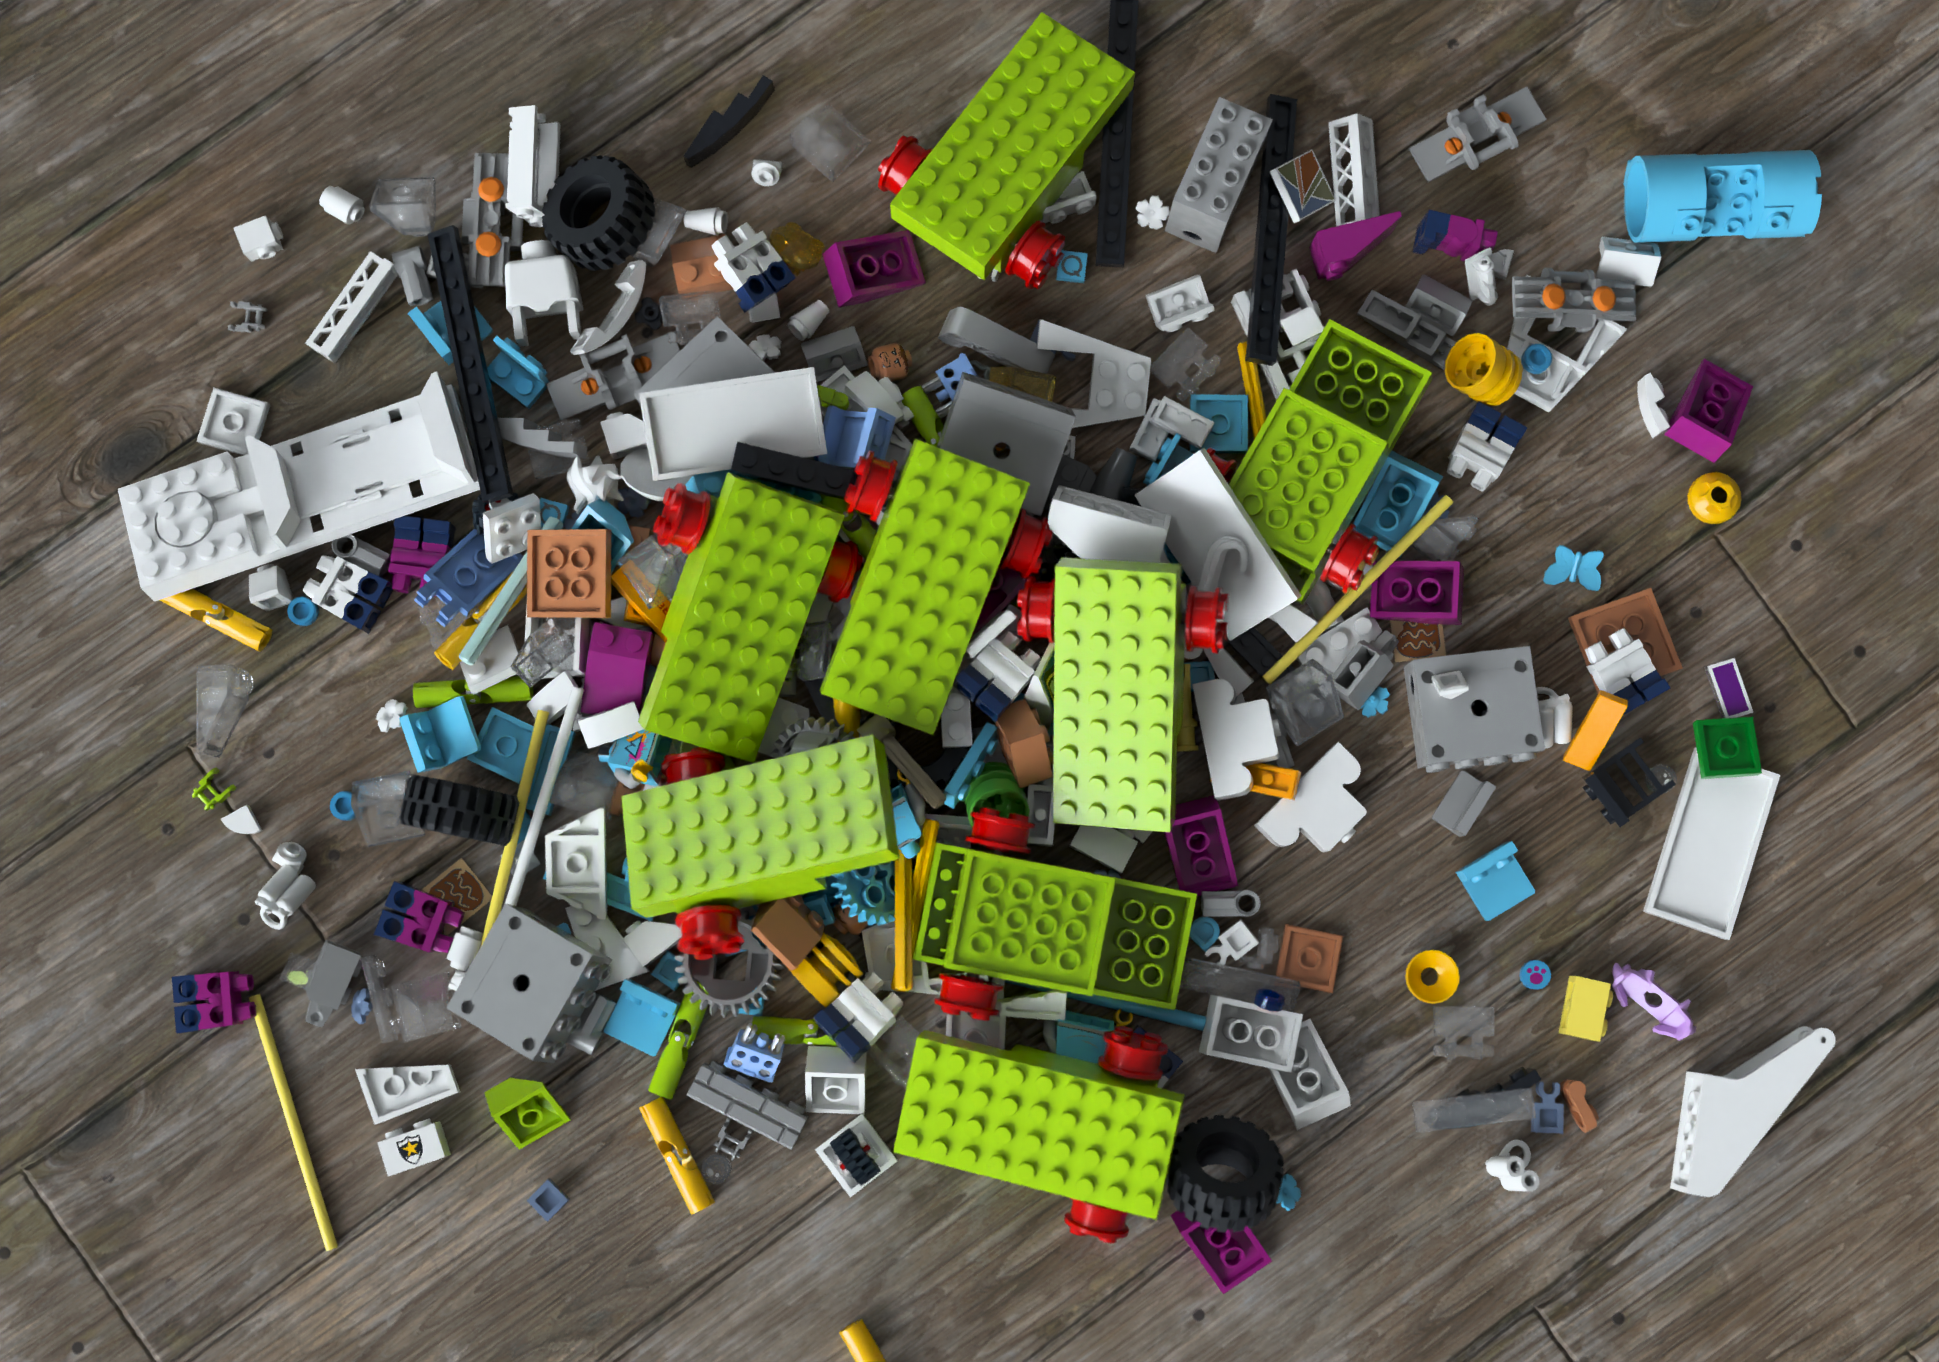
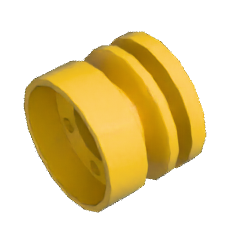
[1444,333,1523,407]
[785,932,864,1008]

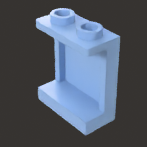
[814,405,896,470]

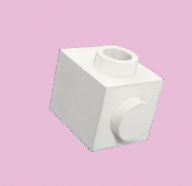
[234,215,283,261]

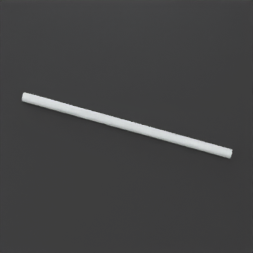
[504,686,584,906]

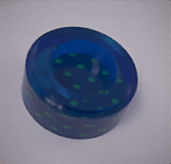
[1254,989,1285,1012]

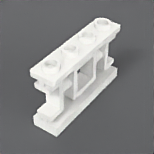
[1231,269,1326,401]

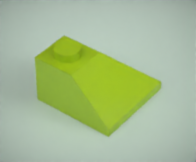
[484,1078,570,1150]

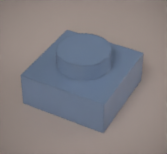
[527,1178,570,1222]

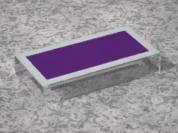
[1704,658,1753,719]

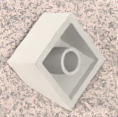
[805,1046,867,1114]

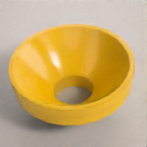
[1687,472,1741,524]
[1405,950,1460,1004]

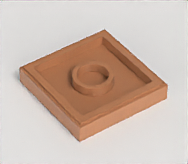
[1274,924,1343,993]

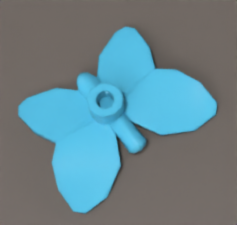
[1543,545,1604,591]

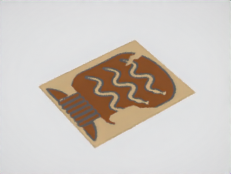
[1390,620,1446,662]
[422,858,492,935]

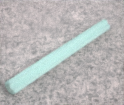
[459,517,563,665]

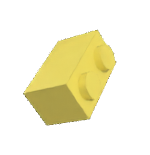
[1558,976,1613,1042]

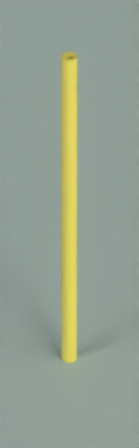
[1262,495,1453,685]
[480,710,549,947]
[249,994,338,1251]

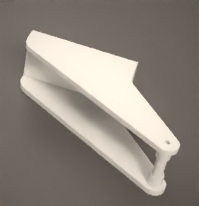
[1670,1026,1836,1197]

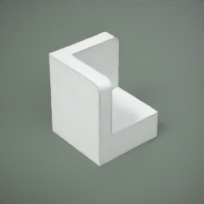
[1279,306,1324,346]

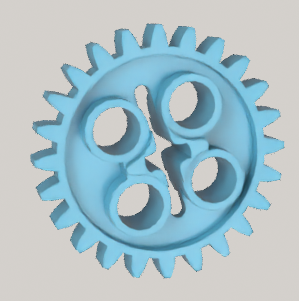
[831,860,914,926]

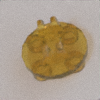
[768,222,824,276]

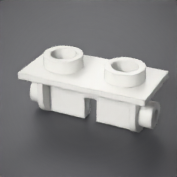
[1465,247,1498,306]

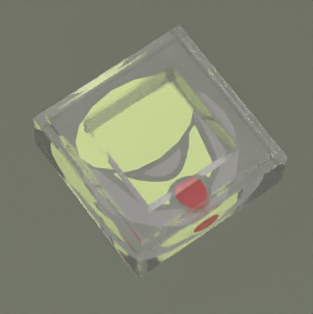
[280,952,316,990]

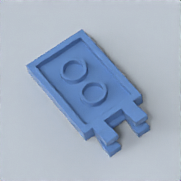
[414,529,523,627]

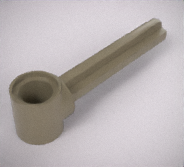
[857,714,947,809]

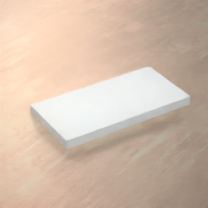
[639,367,828,481]
[1135,448,1301,641]
[1643,747,1780,940]

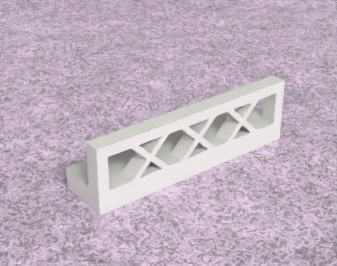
[1329,113,1380,226]
[305,251,398,363]

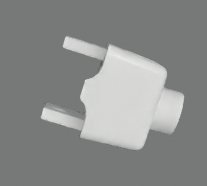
[505,240,583,347]

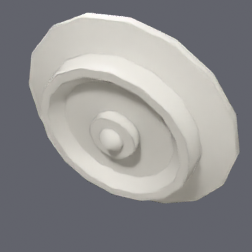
[620,448,693,501]

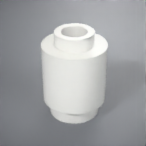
[320,186,365,225]
[446,926,483,972]

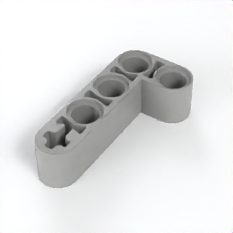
[938,307,1055,382]

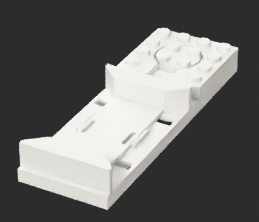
[118,371,480,602]

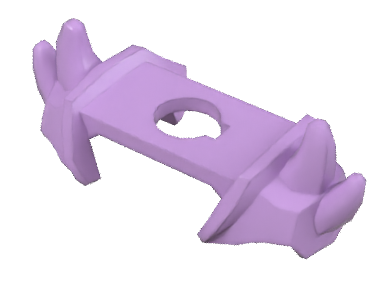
[1612,963,1697,1041]

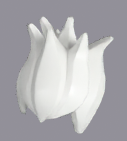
[567,456,624,514]

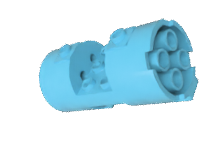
[1623,150,1822,243]

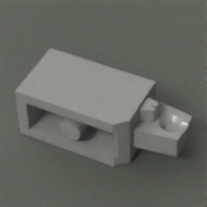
[1327,630,1399,711]
[305,940,363,1027]

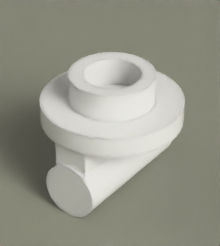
[751,159,782,186]
[272,842,307,875]

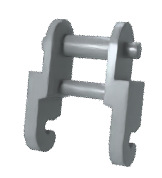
[228,301,267,333]
[714,1117,753,1161]

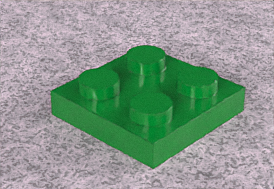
[1693,717,1762,779]

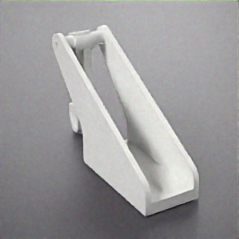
[1048,485,1249,659]

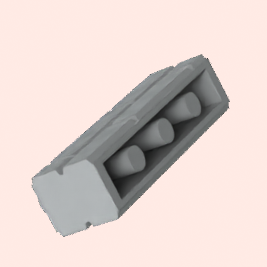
[687,1060,809,1150]

